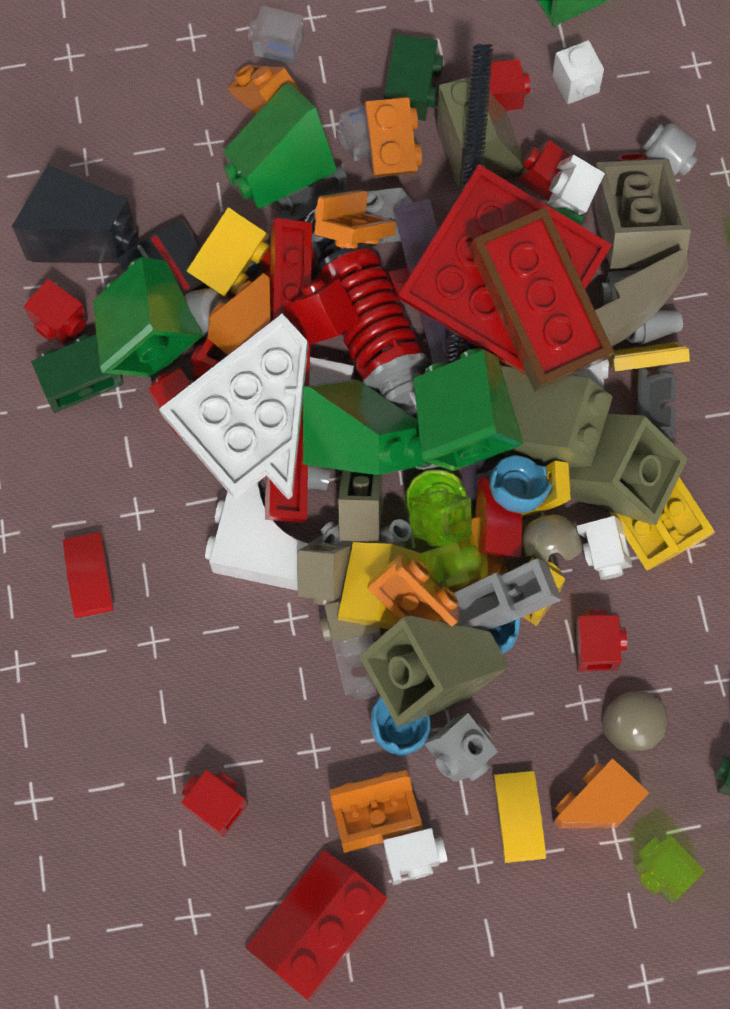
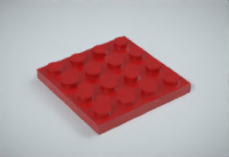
[398,165,612,375]

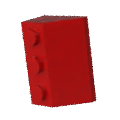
[245,850,388,1002]

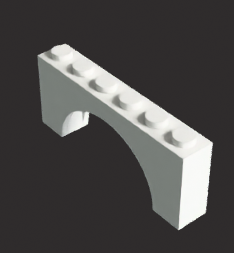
[205,357,354,591]

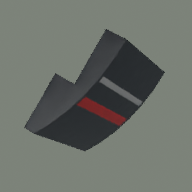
[116,220,210,296]

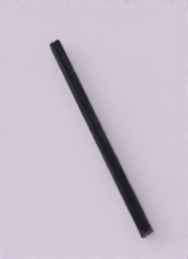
[446,44,494,364]

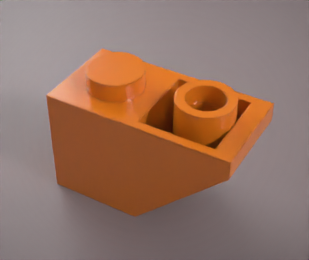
[227,65,304,114]
[208,273,271,355]
[554,758,649,829]

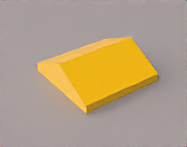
[338,542,431,629]

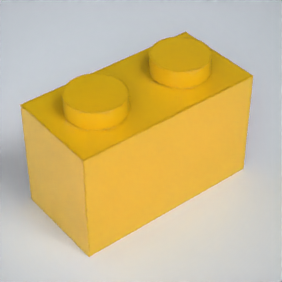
[187,207,270,298]

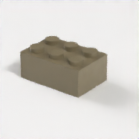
[592,159,691,269]

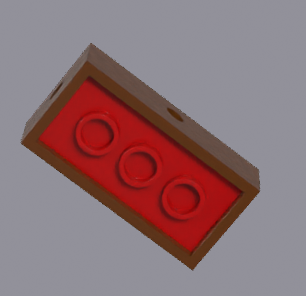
[469,207,614,392]

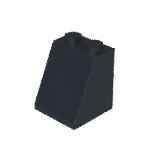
[12,165,138,263]

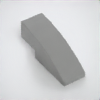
[454,559,562,631]

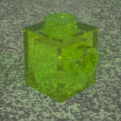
[420,538,482,588]
[635,834,706,904]

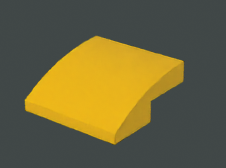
[609,477,715,571]

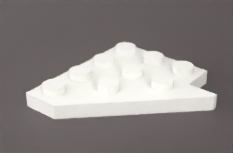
[159,314,308,500]

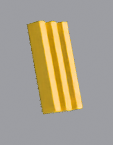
[607,342,690,371]

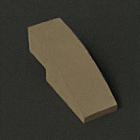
[595,249,689,346]

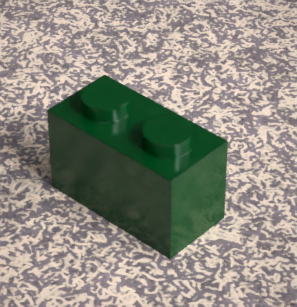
[384,34,444,121]
[31,334,123,413]

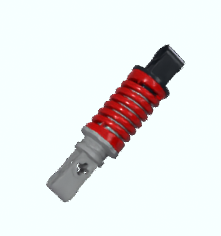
[305,210,448,470]

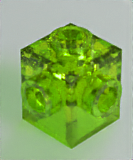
[409,486,472,546]

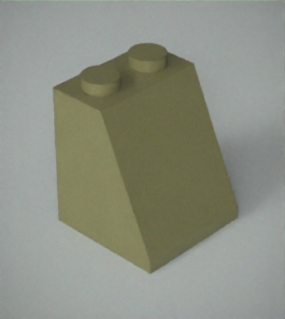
[437,76,524,192]
[500,366,613,468]
[569,414,688,525]
[359,616,510,727]

